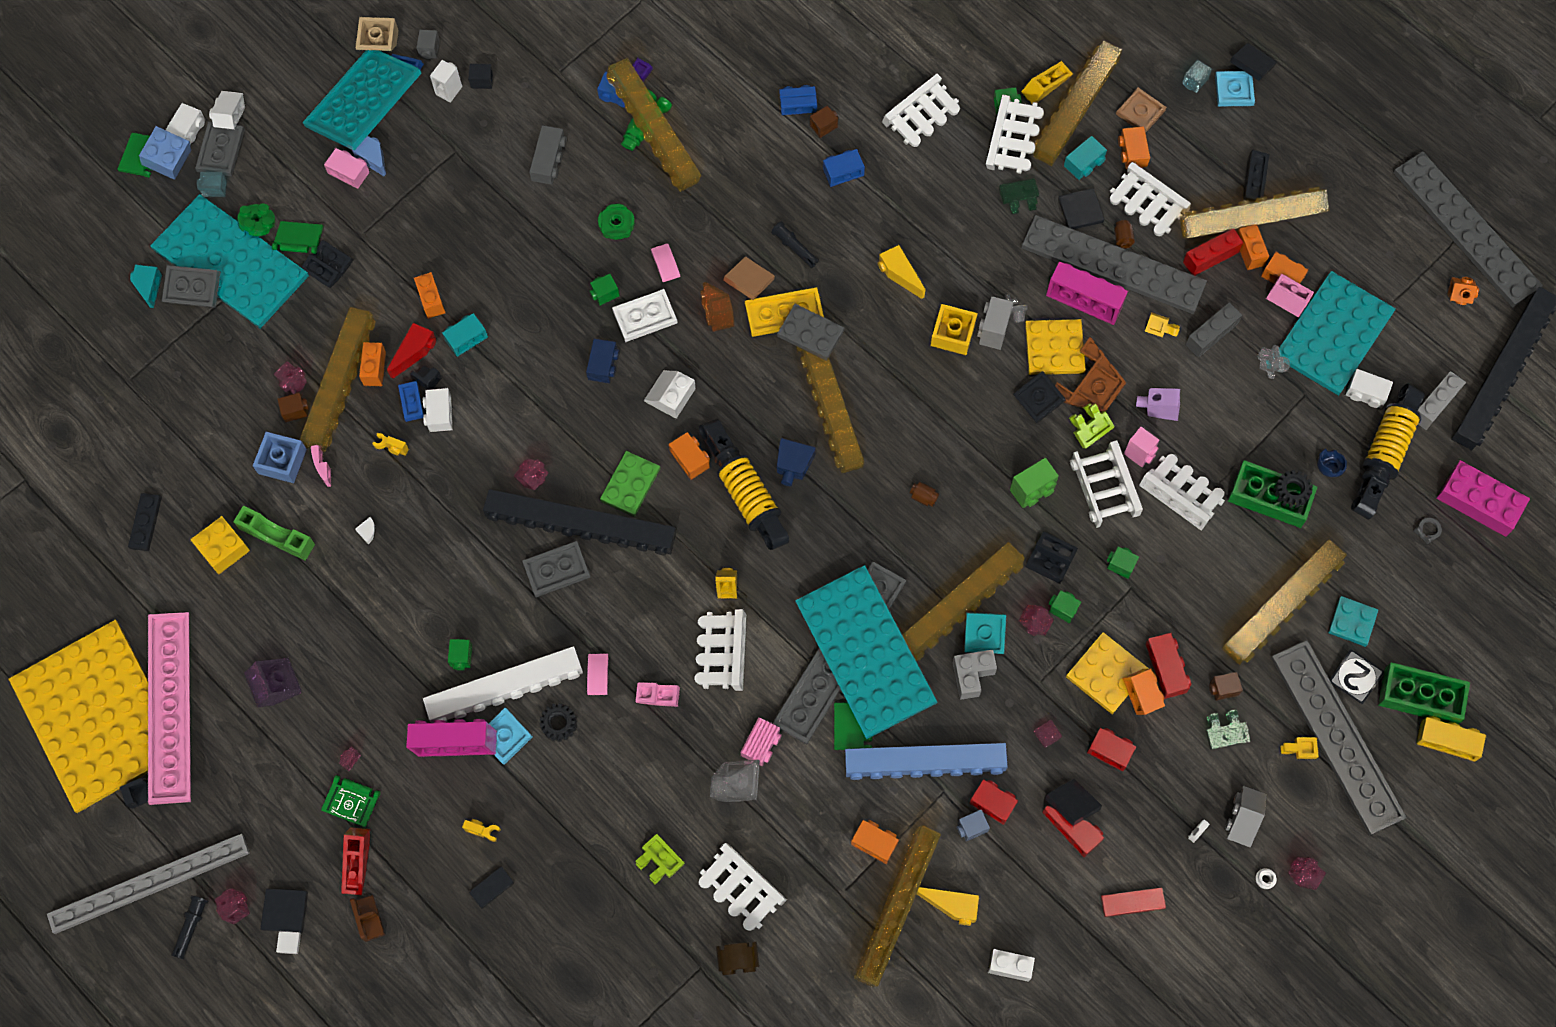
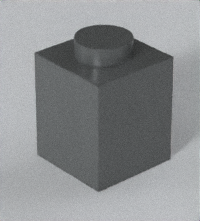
[417,29,440,59]

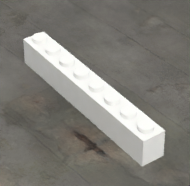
[423,647,583,723]

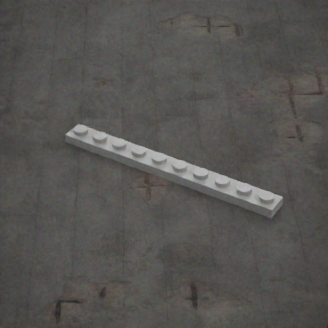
[47,834,250,934]

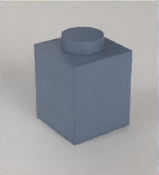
[957,810,990,841]

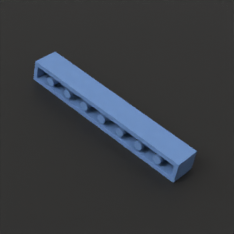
[845,743,1007,780]

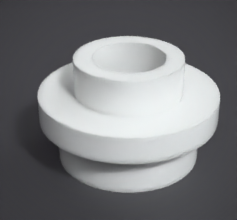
[1255,868,1277,889]

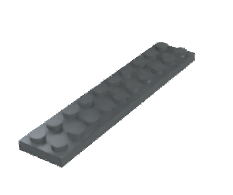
[1393,152,1543,308]
[1022,215,1207,314]
[773,562,906,745]
[1271,641,1407,836]

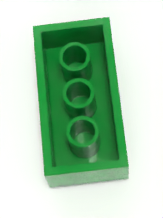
[1227,460,1317,528]
[1378,662,1470,724]

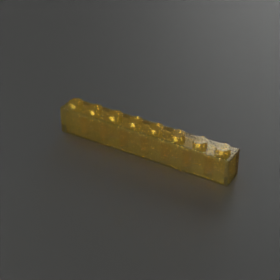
[1033,41,1122,166]
[606,58,701,192]
[1179,186,1329,238]
[300,307,375,452]
[796,346,864,473]
[1222,539,1347,665]
[902,542,1025,662]
[854,825,941,987]

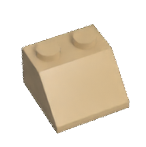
[356,17,398,51]

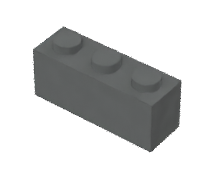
[529,126,567,185]
[1186,303,1242,358]

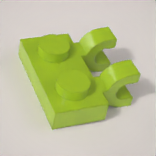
[1069,403,1115,448]
[635,834,684,885]

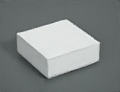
[276,931,301,954]

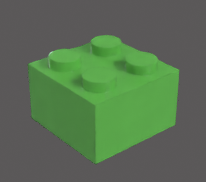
[1010,458,1059,508]

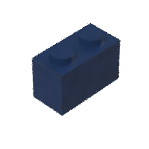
[586,339,620,383]

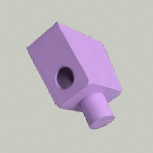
[1136,388,1180,421]

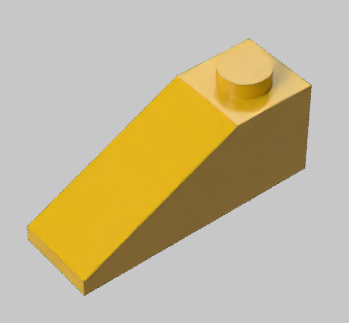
[1021,61,1073,105]
[878,245,925,299]
[715,568,737,598]
[916,887,979,926]

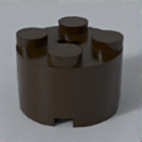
[716,942,760,976]

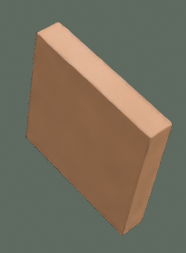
[1116,88,1167,133]
[723,257,775,300]

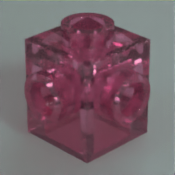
[274,361,307,394]
[514,458,548,490]
[1018,604,1054,636]
[1288,857,1326,890]
[215,888,250,924]

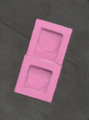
[651,244,680,282]
[311,445,331,487]
[587,654,609,695]
[636,683,680,707]

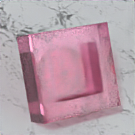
[1034,720,1062,748]
[339,747,361,771]

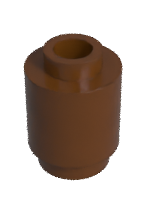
[1114,220,1135,249]
[910,482,940,507]

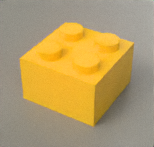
[931,304,978,355]
[190,516,250,574]

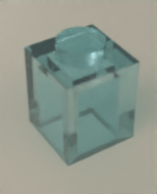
[1182,60,1212,93]
[197,172,227,197]

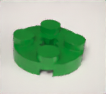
[238,203,275,236]
[598,204,635,240]

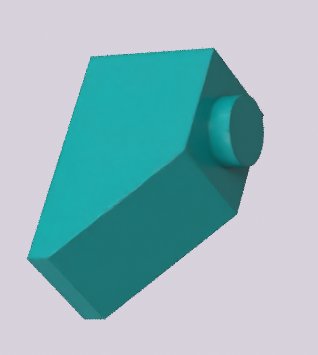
[130,265,162,308]

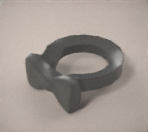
[1413,518,1442,544]

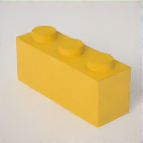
[1416,716,1486,762]

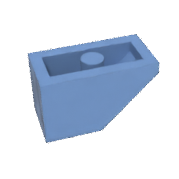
[352,136,386,176]

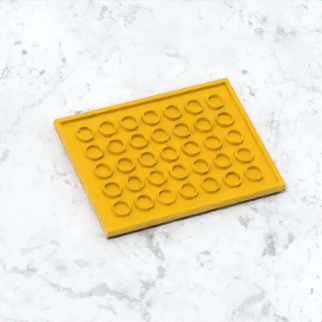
[9,620,148,813]

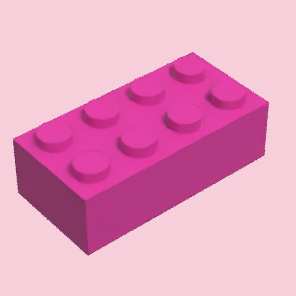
[1046,261,1128,325]
[1436,460,1530,537]
[406,719,497,757]

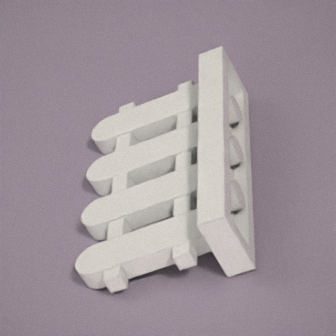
[882,74,960,147]
[986,95,1044,174]
[1110,162,1191,236]
[1139,454,1225,531]
[695,609,747,691]
[699,843,787,931]

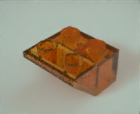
[700,282,734,331]

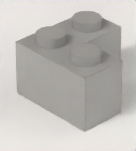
[977,296,1013,350]
[953,650,997,700]
[1225,786,1267,847]

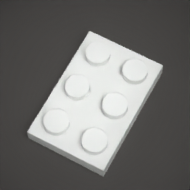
[612,289,677,342]

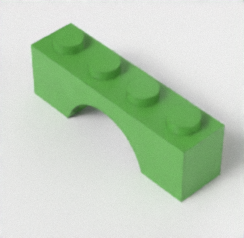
[234,506,315,561]

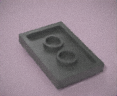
[195,122,245,177]
[162,265,221,308]
[777,304,844,361]
[522,541,590,597]

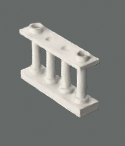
[1070,441,1143,528]

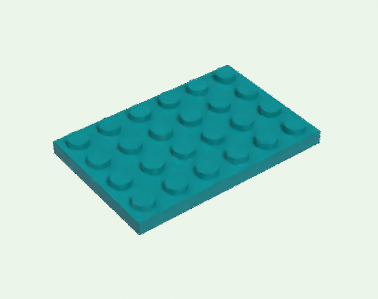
[303,50,421,151]
[1274,271,1396,396]

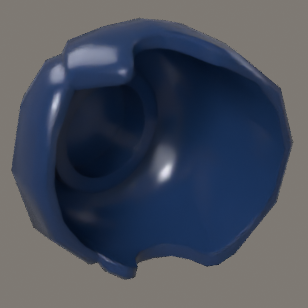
[1317,449,1347,477]

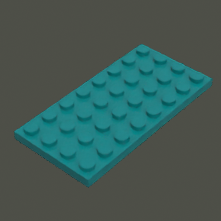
[150,194,309,329]
[795,565,937,739]

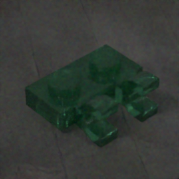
[999,178,1039,214]
[1206,709,1251,750]

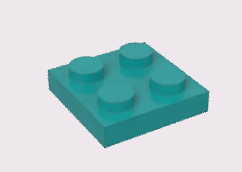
[1328,596,1378,647]
[964,612,1006,654]

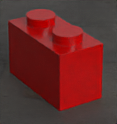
[1087,728,1136,771]
[969,780,1018,825]

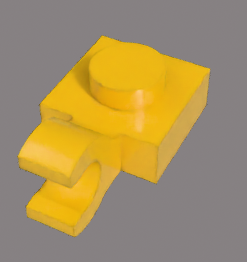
[1145,312,1180,337]
[372,433,409,456]
[1280,737,1319,759]
[462,819,501,842]

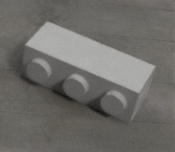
[1417,371,1466,430]

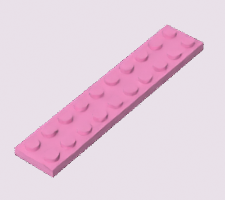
[148,612,191,805]

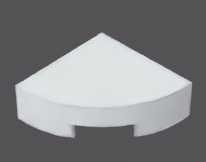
[355,517,375,544]
[1188,820,1210,843]

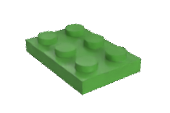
[600,451,660,517]

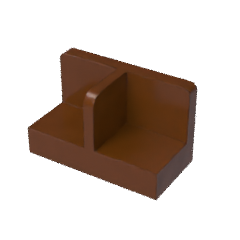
[350,895,385,942]

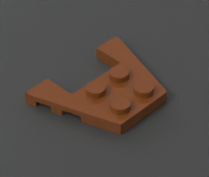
[1055,337,1126,412]

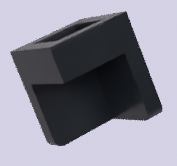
[468,64,493,89]
[410,366,442,390]
[120,778,148,809]

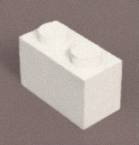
[430,60,462,103]
[209,91,245,129]
[166,103,205,144]
[1346,369,1393,408]
[423,388,453,432]
[988,949,1035,982]

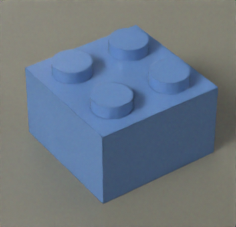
[139,126,191,180]
[253,432,307,483]

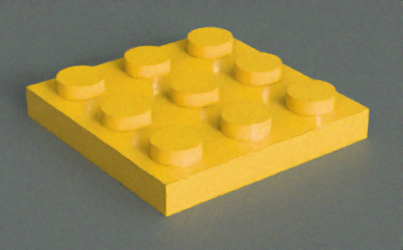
[1025,319,1086,375]
[1066,632,1149,714]

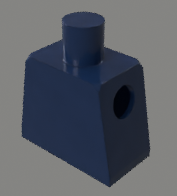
[777,438,816,486]

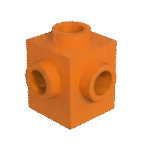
[1447,277,1479,305]

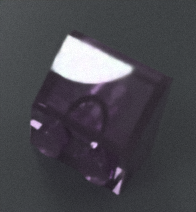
[244,658,302,708]

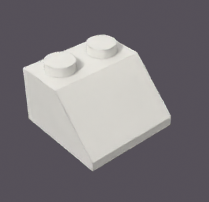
[644,370,695,418]

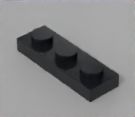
[1243,150,1270,205]
[128,493,162,551]

